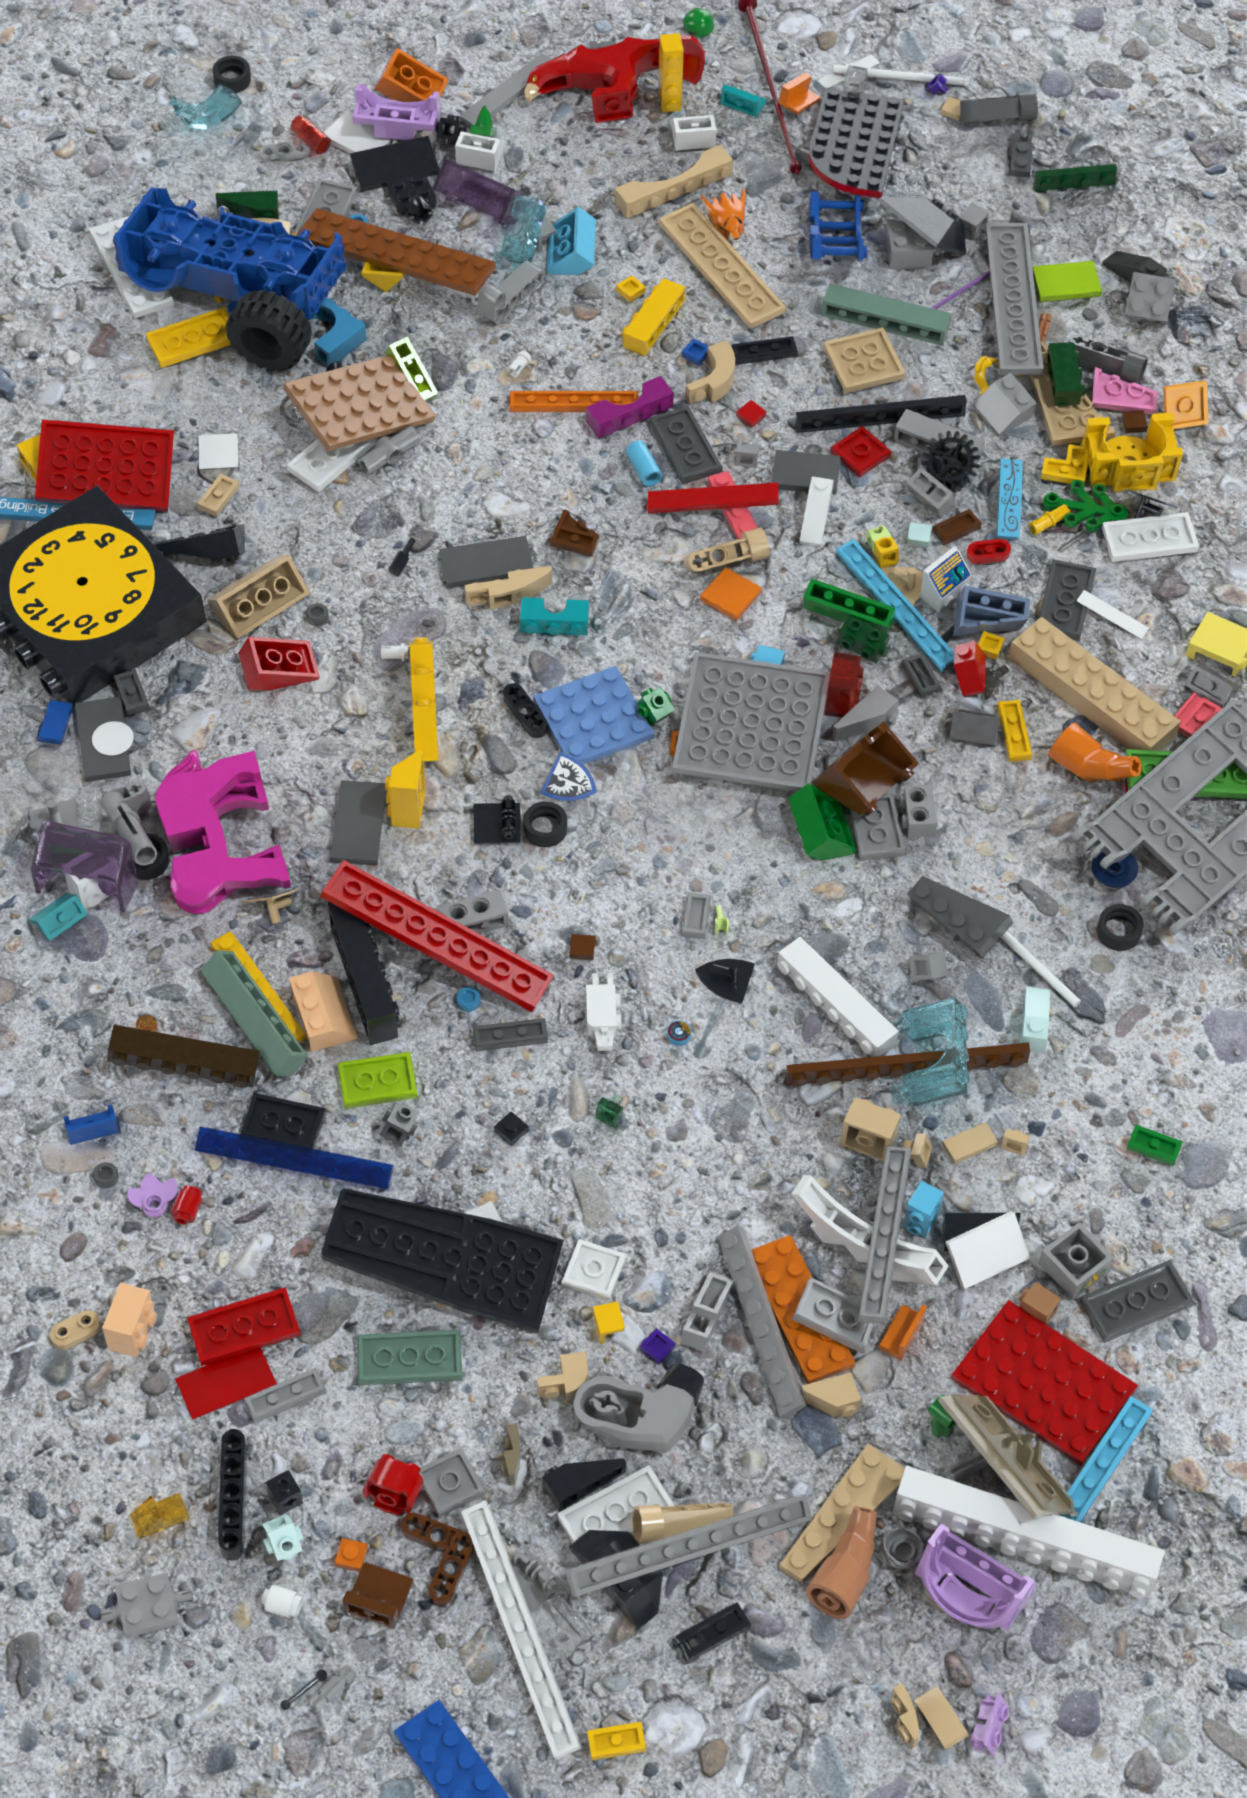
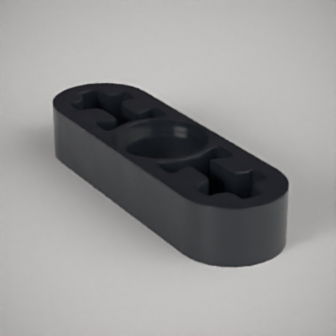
[503,683,547,738]

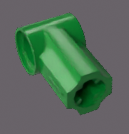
[928,1394,956,1438]

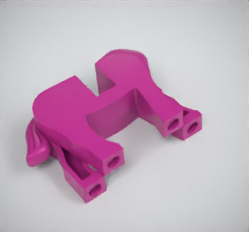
[156,750,291,914]

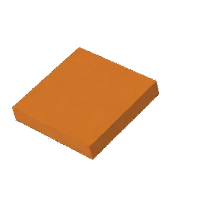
[700,567,762,621]

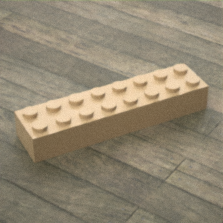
[1009,617,1181,751]

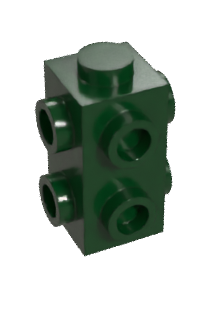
[838,615,890,663]

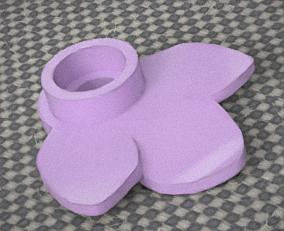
[128,1173,178,1218]

